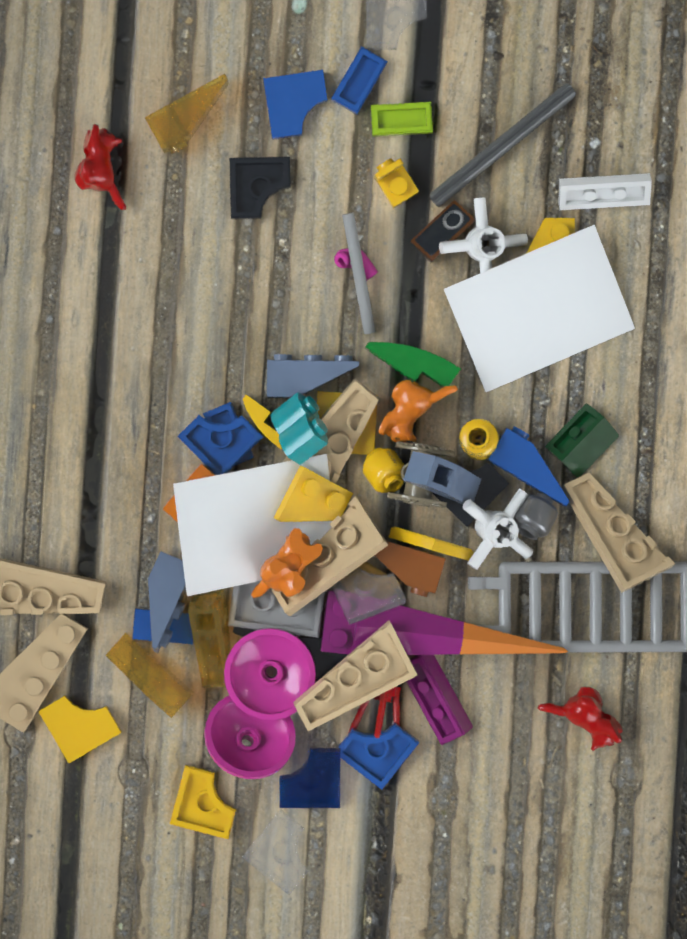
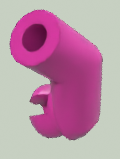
[334,248,378,281]

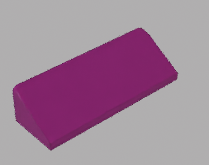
[406,655,473,745]

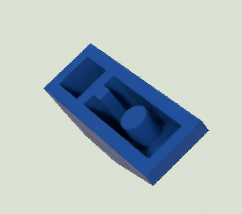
[486,426,570,506]

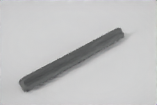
[429,83,576,207]

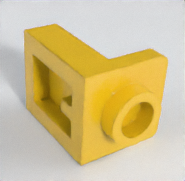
[374,158,419,209]

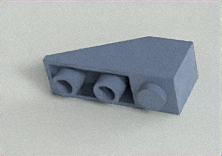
[267,354,359,398]
[403,451,481,504]
[148,551,186,653]

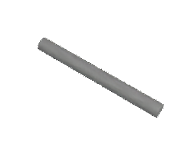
[342,212,376,334]

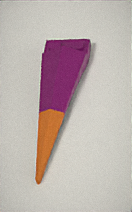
[320,590,568,655]

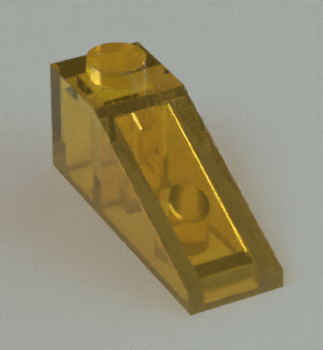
[145,74,229,154]
[188,589,231,688]
[105,633,194,718]

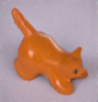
[379,380,458,442]
[251,528,323,598]

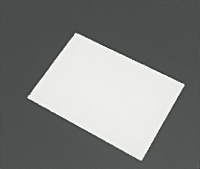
[444,225,635,392]
[173,454,332,596]

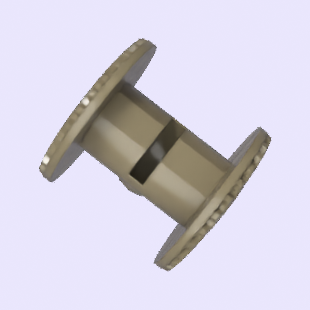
[387,442,455,508]

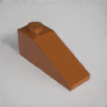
[374,541,446,597]

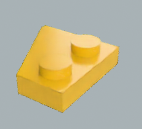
[274,466,353,522]

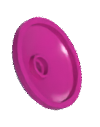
[224,628,316,720]
[204,696,296,779]

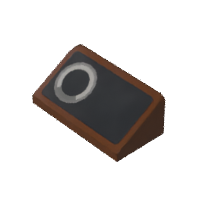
[410,200,475,263]

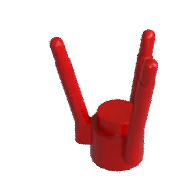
[348,686,401,738]

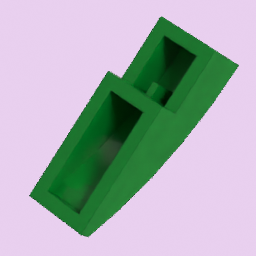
[365,342,461,388]

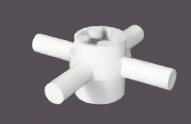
[439,197,528,273]
[462,489,533,570]

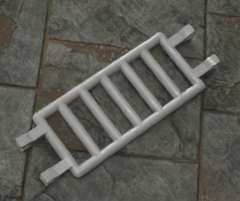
[468,561,687,653]

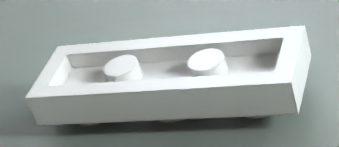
[558,173,652,210]

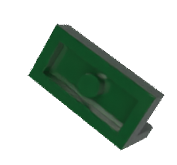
[545,403,619,478]

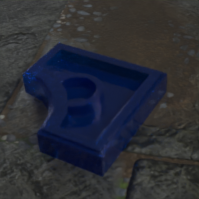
[279,748,340,808]

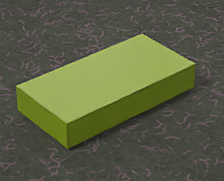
[371,102,433,137]

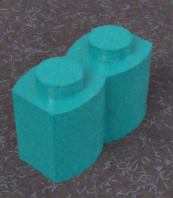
[271,392,328,465]

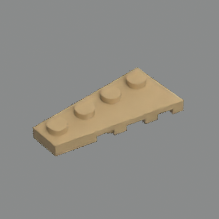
[283,378,379,484]
[562,473,675,593]
[272,496,388,616]
[0,558,107,615]
[0,614,88,733]
[293,620,417,731]

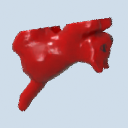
[74,124,126,210]
[538,687,623,751]

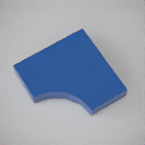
[263,70,328,140]
[177,415,263,475]
[334,722,419,790]

